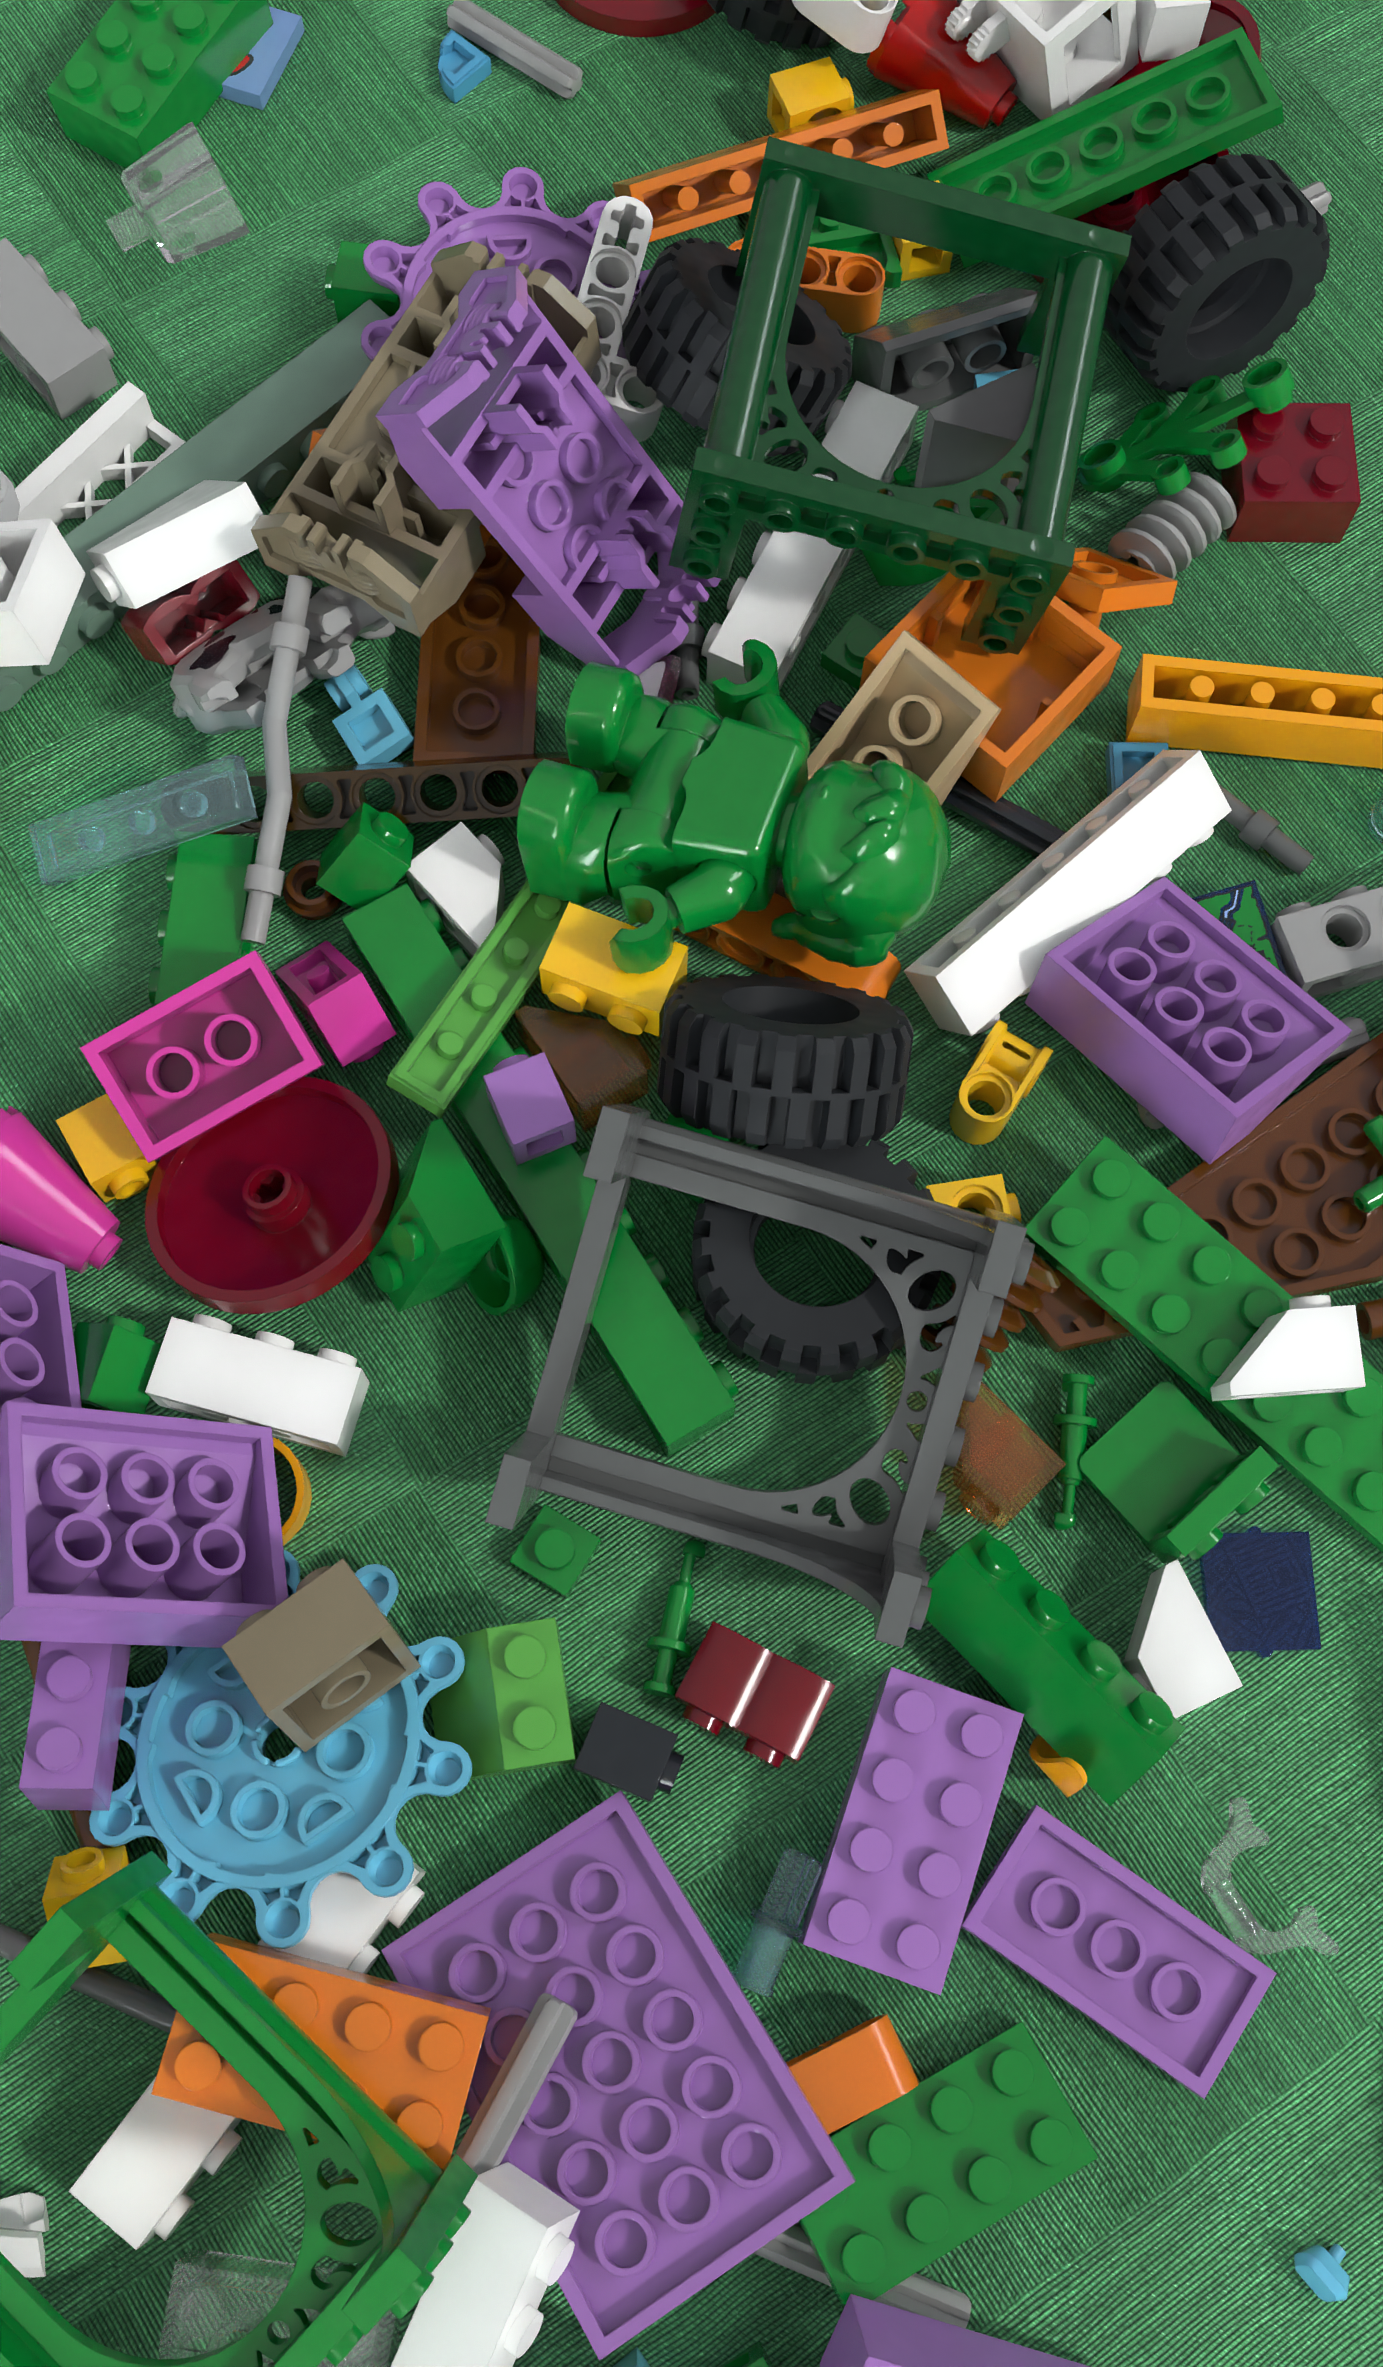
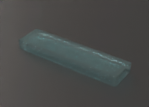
[28,754,258,886]

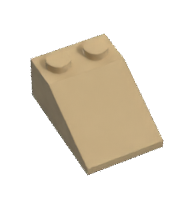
[807,630,1002,805]

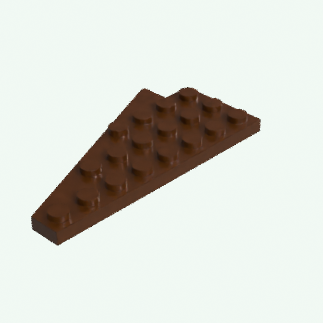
[1021,1032,1383,1353]

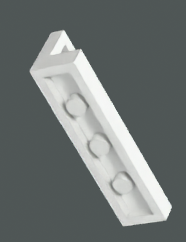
[15,381,185,527]

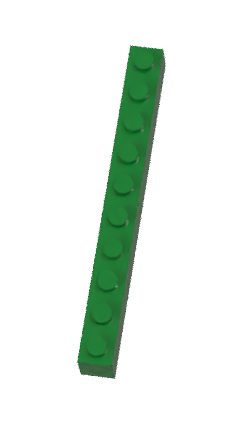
[341,883,739,1458]

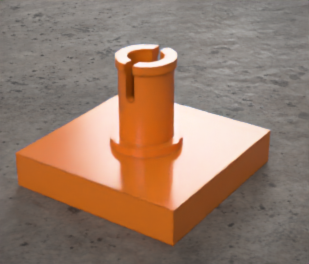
[1055,547,1178,629]

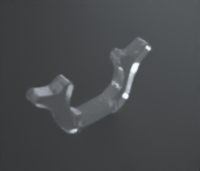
[1200,1797,1339,1956]

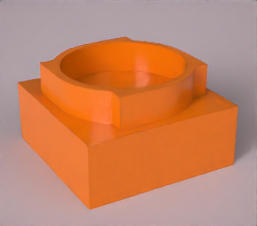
[859,572,1122,803]

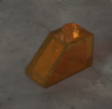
[515,1006,651,1132]
[953,1382,1066,1530]

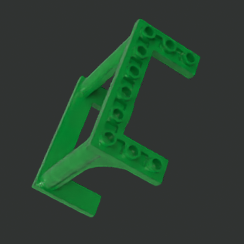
[0,1850,478,2367]

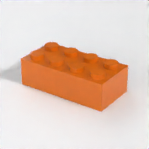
[151,1932,491,2169]

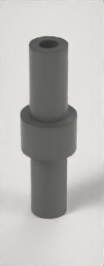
[670,601,705,700]
[1219,784,1315,876]

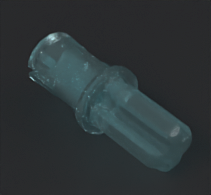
[732,1848,822,1997]

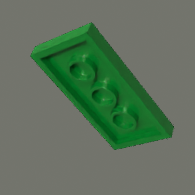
[799,2021,1098,2309]

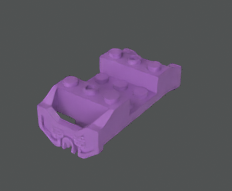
[376,265,721,675]

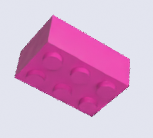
[80,950,325,1163]

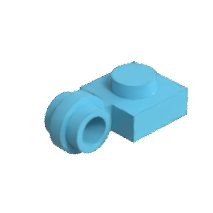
[324,664,414,764]

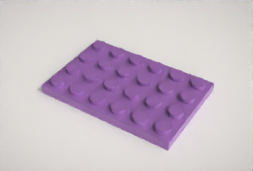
[381,1790,856,2361]

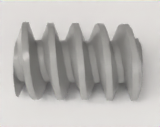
[1108,472,1237,579]

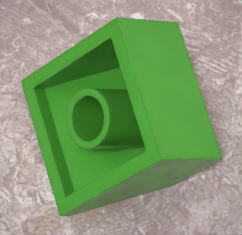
[431,1617,577,1780]

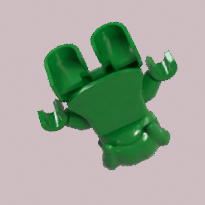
[516,639,951,974]

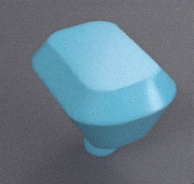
[1294,2244,1350,2302]

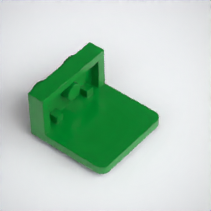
[1079,1381,1279,1564]

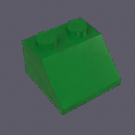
[367,1118,507,1312]

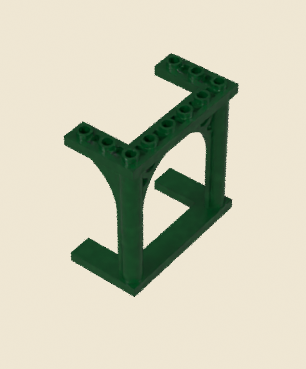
[668,136,1132,655]

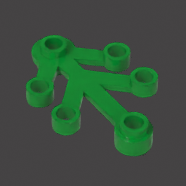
[1078,358,1295,496]

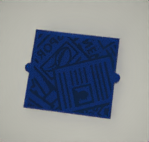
[1200,1526,1321,1658]

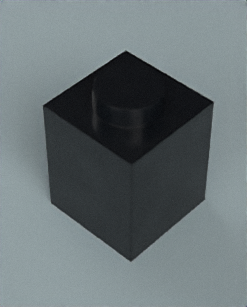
[573,1702,685,1804]

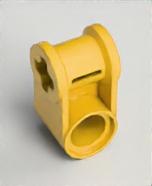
[949,1019,1054,1145]

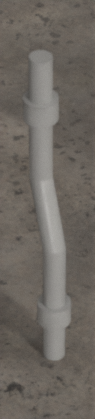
[240,575,313,945]

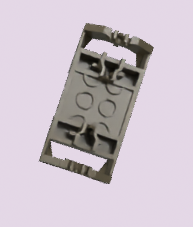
[251,241,602,637]

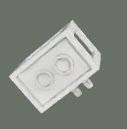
[945,0,1139,120]

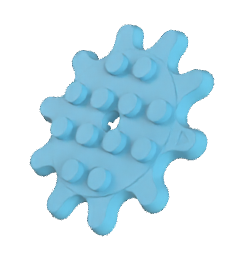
[89,1550,472,1949]

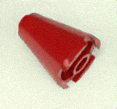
[866,0,1019,129]

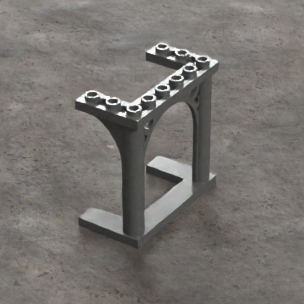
[485,1104,1035,1648]

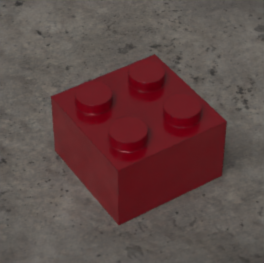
[1221,403,1361,543]

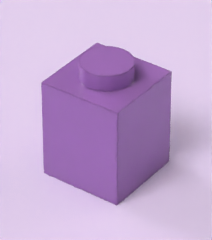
[483,1052,577,1165]

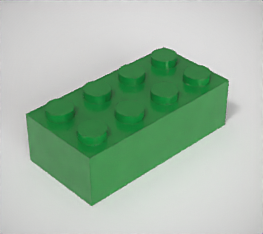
[46,0,273,183]

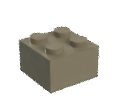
[221,1558,421,1752]

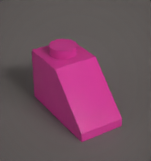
[275,940,397,1067]

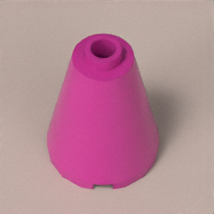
[0,1106,123,1274]

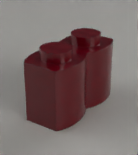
[120,559,260,665]
[675,1621,836,1769]

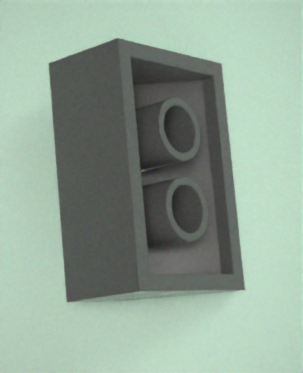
[851,287,1038,412]
[914,363,1037,526]

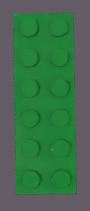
[927,27,1284,269]

